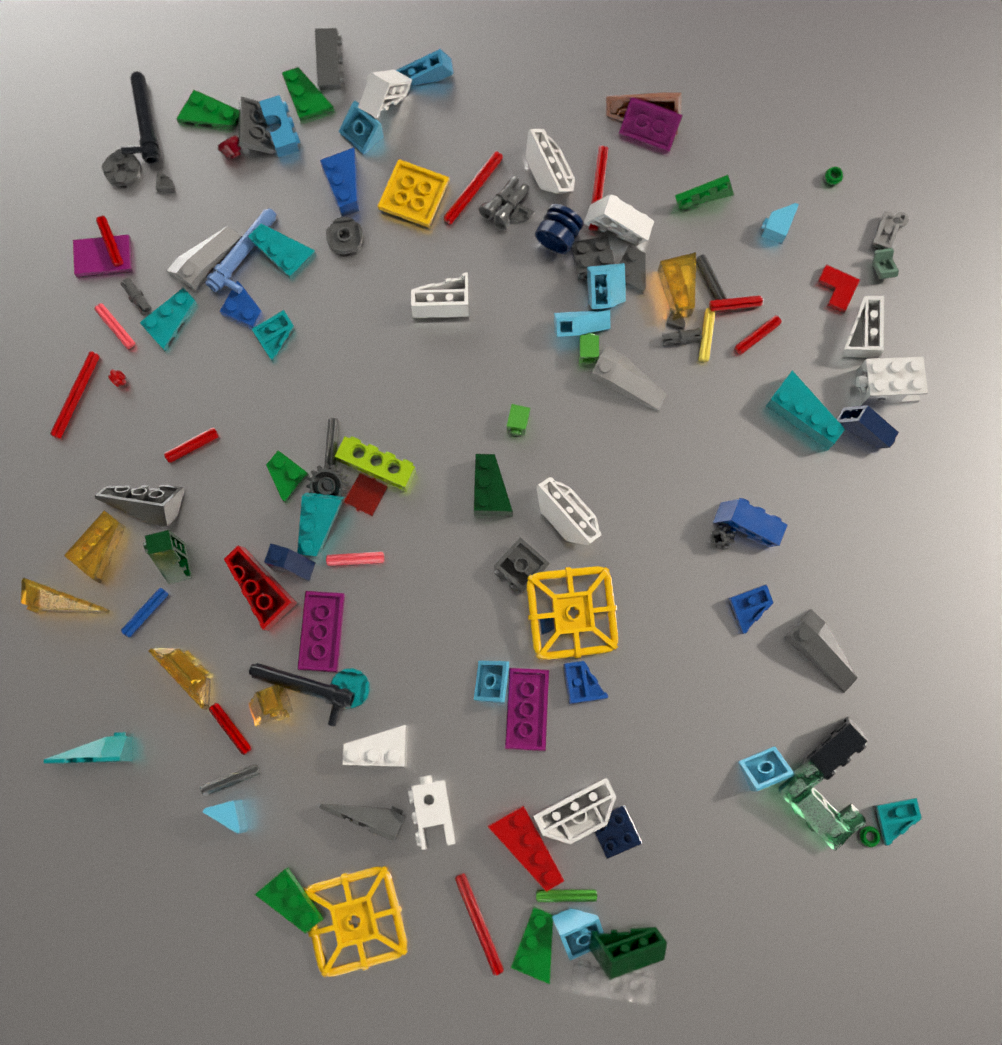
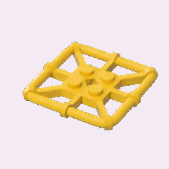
[527,566,618,660]
[304,866,408,978]

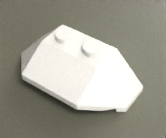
[526,129,575,194]
[537,477,601,545]
[533,778,616,844]

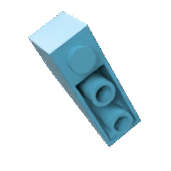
[554,310,611,337]

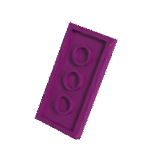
[297,591,345,673]
[505,668,549,751]

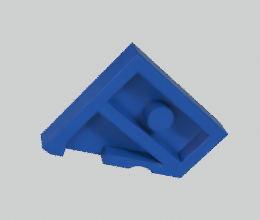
[220,281,263,328]
[729,584,773,634]
[563,661,608,704]

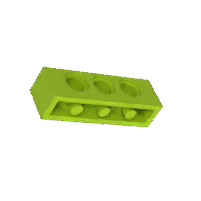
[335,436,416,492]

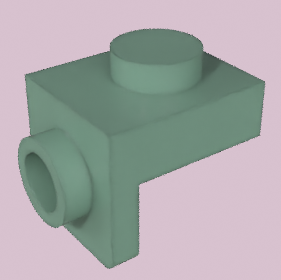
[872,248,899,279]

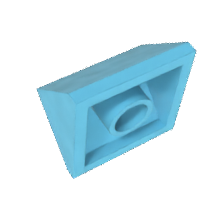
[338,101,384,154]
[474,661,509,704]
[739,746,795,791]
[203,800,248,834]

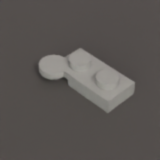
[872,211,909,249]

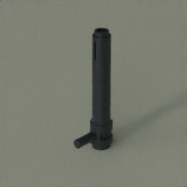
[121,71,160,164]
[249,663,355,726]

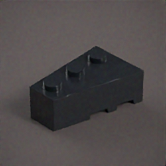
[803,717,868,782]

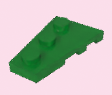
[675,175,734,208]

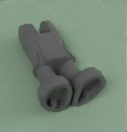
[479,176,529,230]

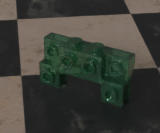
[778,759,866,851]

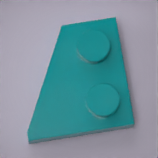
[252,310,294,361]
[875,798,922,846]

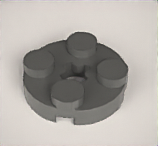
[102,149,141,187]
[326,217,364,254]

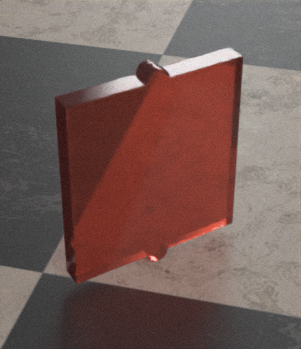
[344,473,388,517]

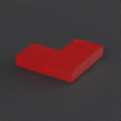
[818,264,860,313]

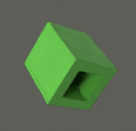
[579,333,599,363]
[506,404,530,436]

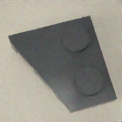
[619,245,646,294]

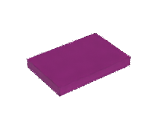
[619,97,683,151]
[73,234,132,277]

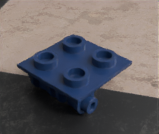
[595,805,643,859]

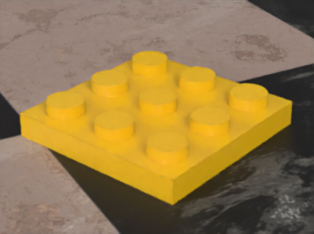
[378,159,450,228]

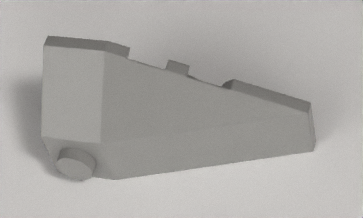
[166,226,242,293]
[590,346,667,411]

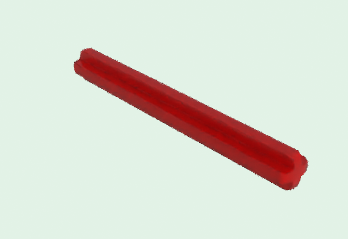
[588,145,608,231]
[444,151,503,224]
[50,351,100,439]
[455,873,504,976]

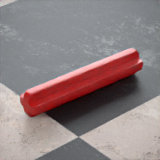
[96,215,124,267]
[709,295,763,312]
[734,315,782,355]
[164,428,219,463]
[209,703,252,755]

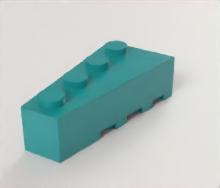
[766,370,845,450]

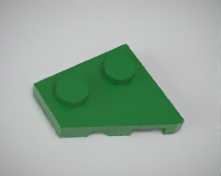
[266,450,309,503]

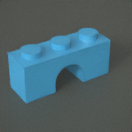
[259,95,300,158]

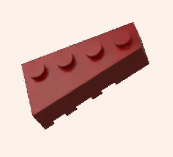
[224,545,297,631]
[488,806,564,892]

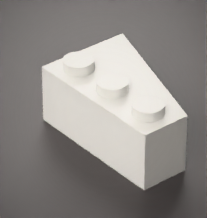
[358,70,412,118]
[584,194,654,245]
[411,272,469,318]

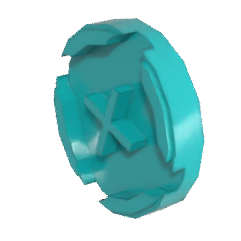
[330,668,370,709]

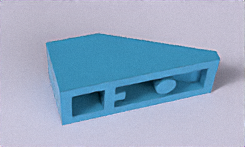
[396,49,454,86]

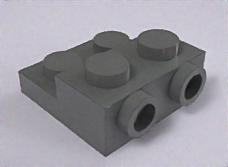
[572,236,615,280]
[494,537,550,594]

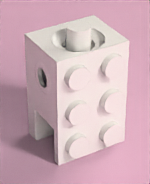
[856,357,928,405]
[408,775,455,850]

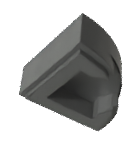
[156,172,176,193]
[509,203,534,223]
[666,307,685,329]

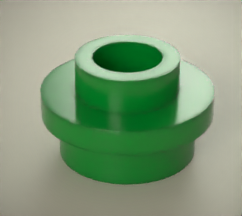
[824,167,843,185]
[859,826,880,847]

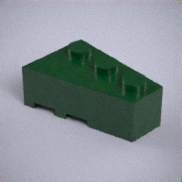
[474,454,513,517]
[143,530,192,584]
[589,927,667,980]

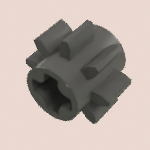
[711,525,735,550]

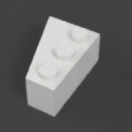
[842,296,884,358]
[343,725,408,767]

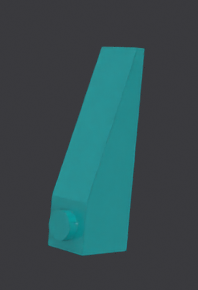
[44,732,133,764]

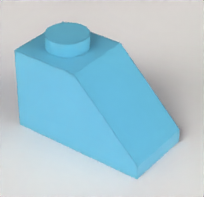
[761,203,799,244]

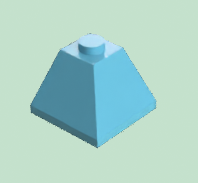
[552,908,604,960]

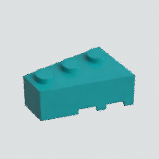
[297,493,345,556]

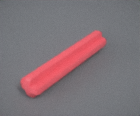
[94,303,135,349]
[326,552,384,566]

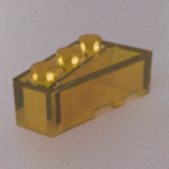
[658,252,696,320]
[248,685,294,726]

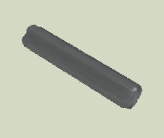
[696,254,728,300]
[324,418,339,468]
[200,764,260,796]

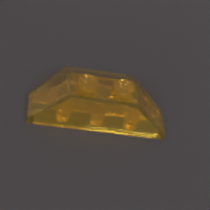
[148,648,211,710]

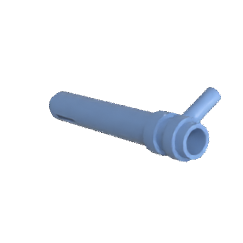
[205,208,277,294]

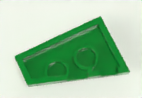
[282,67,334,122]
[176,89,239,129]
[254,868,324,934]
[511,907,553,984]

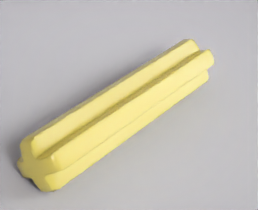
[699,308,716,362]

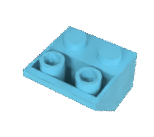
[587,263,626,309]

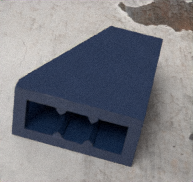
[837,405,899,449]
[264,543,316,581]

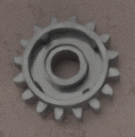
[306,463,350,497]

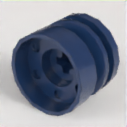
[535,204,584,254]

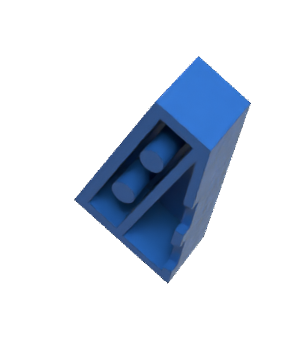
[320,148,359,217]
[713,498,788,547]

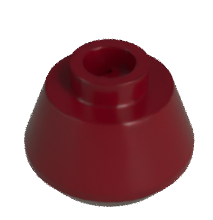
[218,135,242,159]

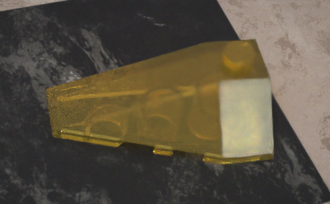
[21,578,110,614]

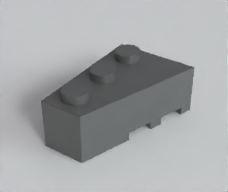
[315,28,344,89]

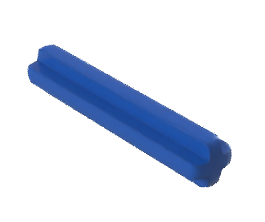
[121,588,168,637]

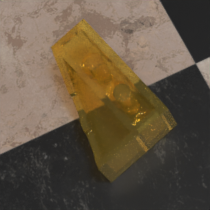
[64,510,126,584]

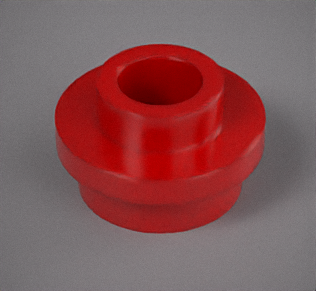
[108,369,127,387]

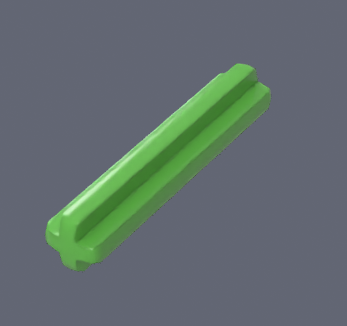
[536,890,597,902]

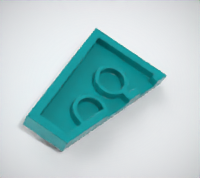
[248,224,315,278]
[139,287,197,351]

